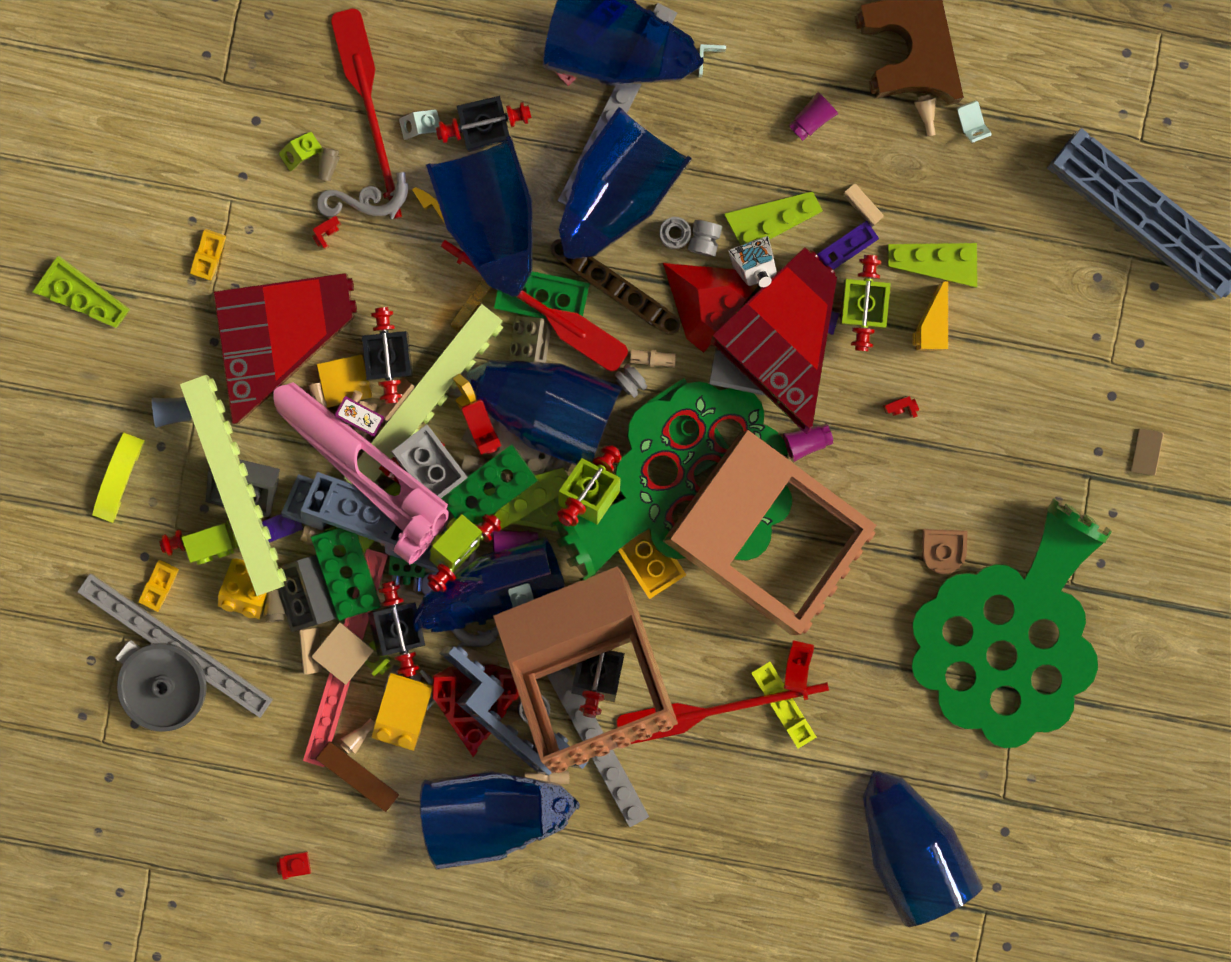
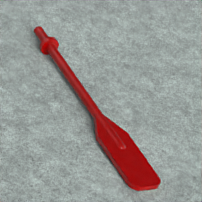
[331,8,402,219]
[440,240,628,372]
[617,682,829,744]

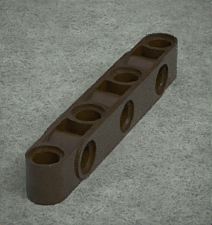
[551,239,681,335]

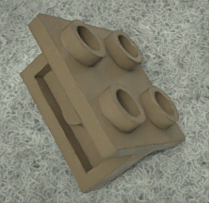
[509,316,551,365]

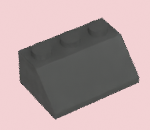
[709,348,766,396]
[205,459,280,517]
[278,555,338,632]

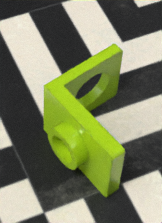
[279,132,322,172]
[364,641,392,677]

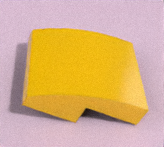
[317,354,373,408]

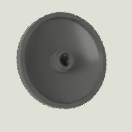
[117,643,207,732]

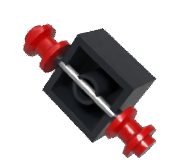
[435,96,532,152]
[362,307,413,404]
[368,581,426,677]
[571,649,625,718]

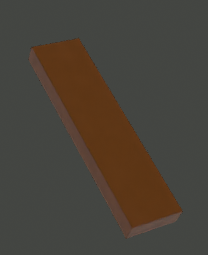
[316,740,399,812]

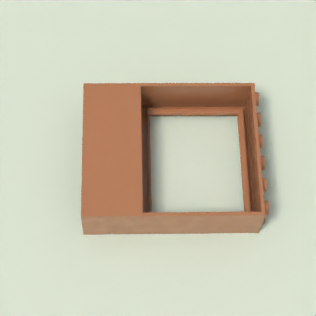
[663,430,877,635]
[493,566,678,773]

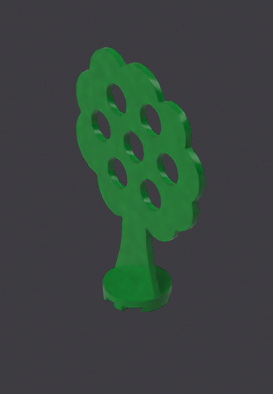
[912,498,1112,748]

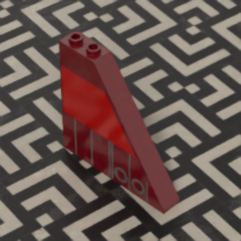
[710,247,837,434]
[214,273,357,424]

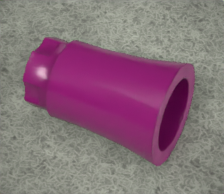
[788,91,838,141]
[783,423,833,463]
[493,530,539,560]

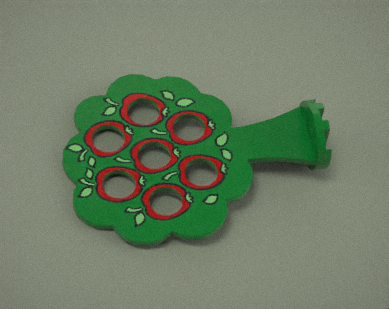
[551,381,792,581]

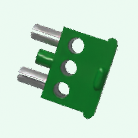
[389,555,426,592]

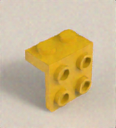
[218,558,267,619]

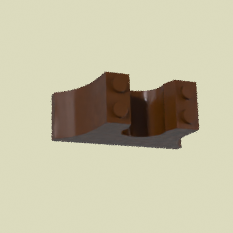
[854,0,964,105]

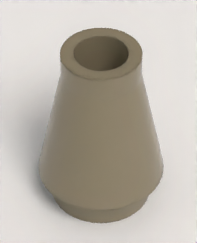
[318,147,340,181]
[263,589,285,622]

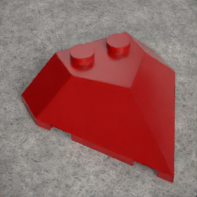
[663,263,759,353]
[432,665,519,757]

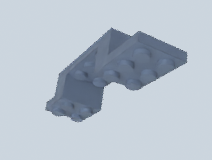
[281,472,448,572]
[439,646,588,775]

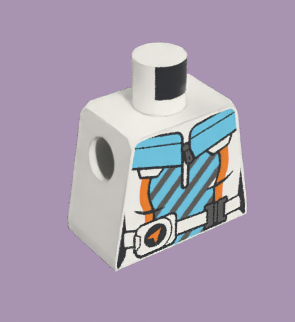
[728,236,777,287]

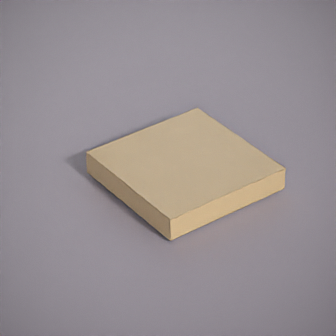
[312,622,374,685]

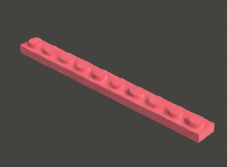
[303,549,389,767]

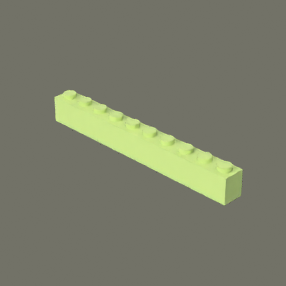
[344,304,504,486]
[180,375,286,596]

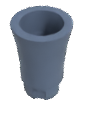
[152,397,192,428]

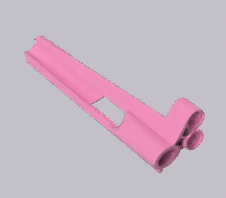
[274,382,448,564]

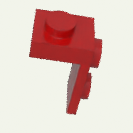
[461,399,502,454]
[784,640,814,693]

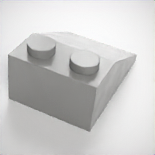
[391,424,468,498]

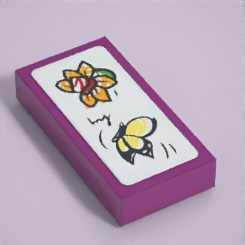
[334,396,384,436]

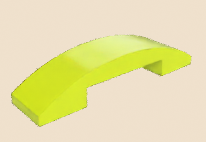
[92,432,145,523]
[752,662,817,749]

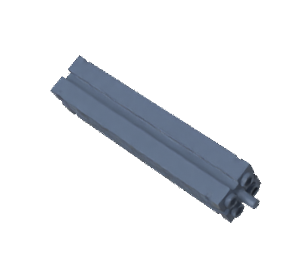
[1047,128,1231,301]

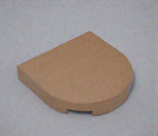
[922,529,968,574]

